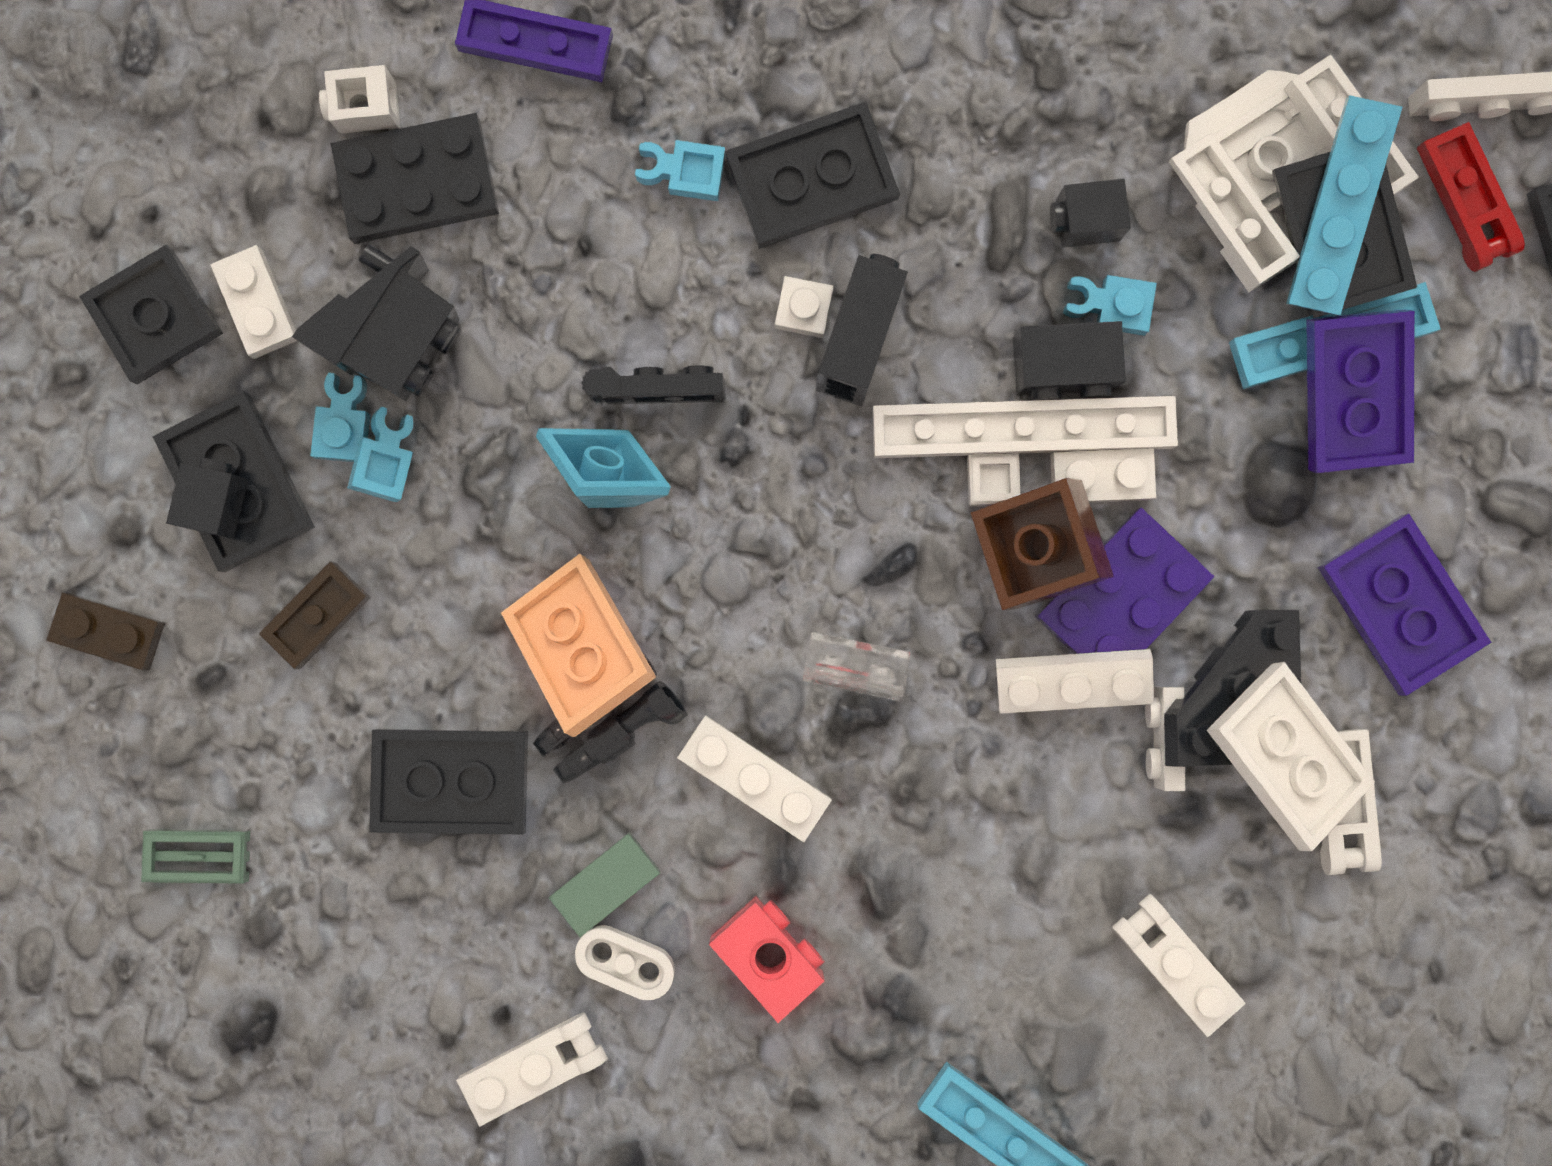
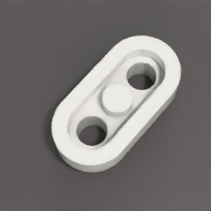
[575,925,675,1000]

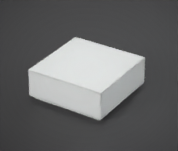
[967,453,1021,506]

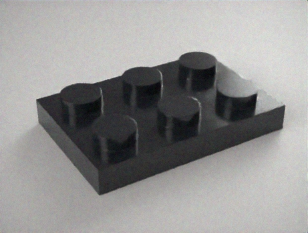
[725,101,900,249]
[330,113,499,244]
[1272,151,1418,318]
[152,391,315,572]
[369,729,528,835]

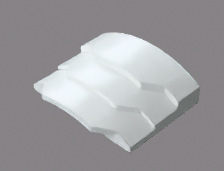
[1169,55,1419,292]

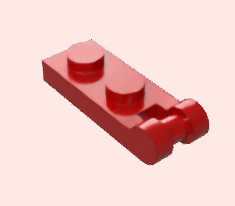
[1416,122,1525,272]

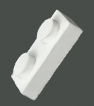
[210,245,297,359]
[1050,448,1156,503]
[1145,687,1185,791]

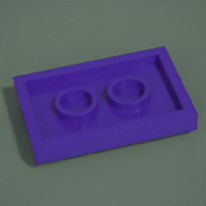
[1306,309,1415,473]
[1035,507,1215,654]
[1317,514,1492,696]

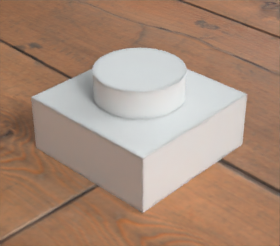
[775,276,833,338]

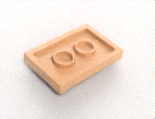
[501,554,656,737]

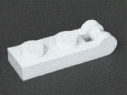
[1320,729,1382,875]
[1112,894,1246,1037]
[456,1012,608,1127]

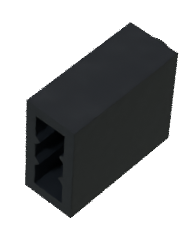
[815,254,908,407]

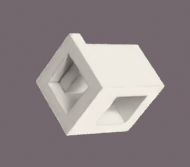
[319,65,400,134]

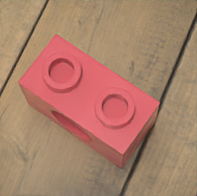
[709,896,825,1023]

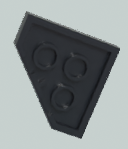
[1164,610,1301,767]

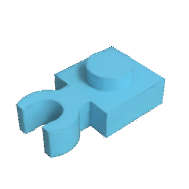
[635,140,725,201]
[1063,275,1157,336]
[310,373,371,462]
[347,407,413,502]

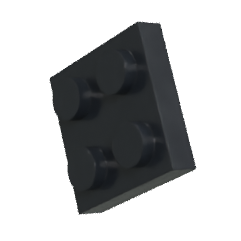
[79,245,223,385]

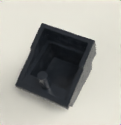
[292,244,462,401]

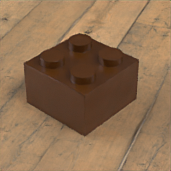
[971,478,1114,610]

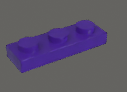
[455,0,613,83]

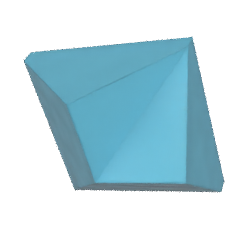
[536,428,671,508]

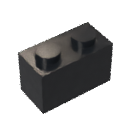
[1013,321,1126,401]

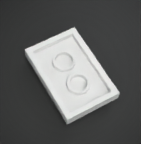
[1207,662,1375,851]

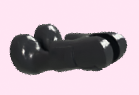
[533,652,688,784]

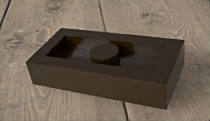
[259,561,371,669]
[46,592,165,670]

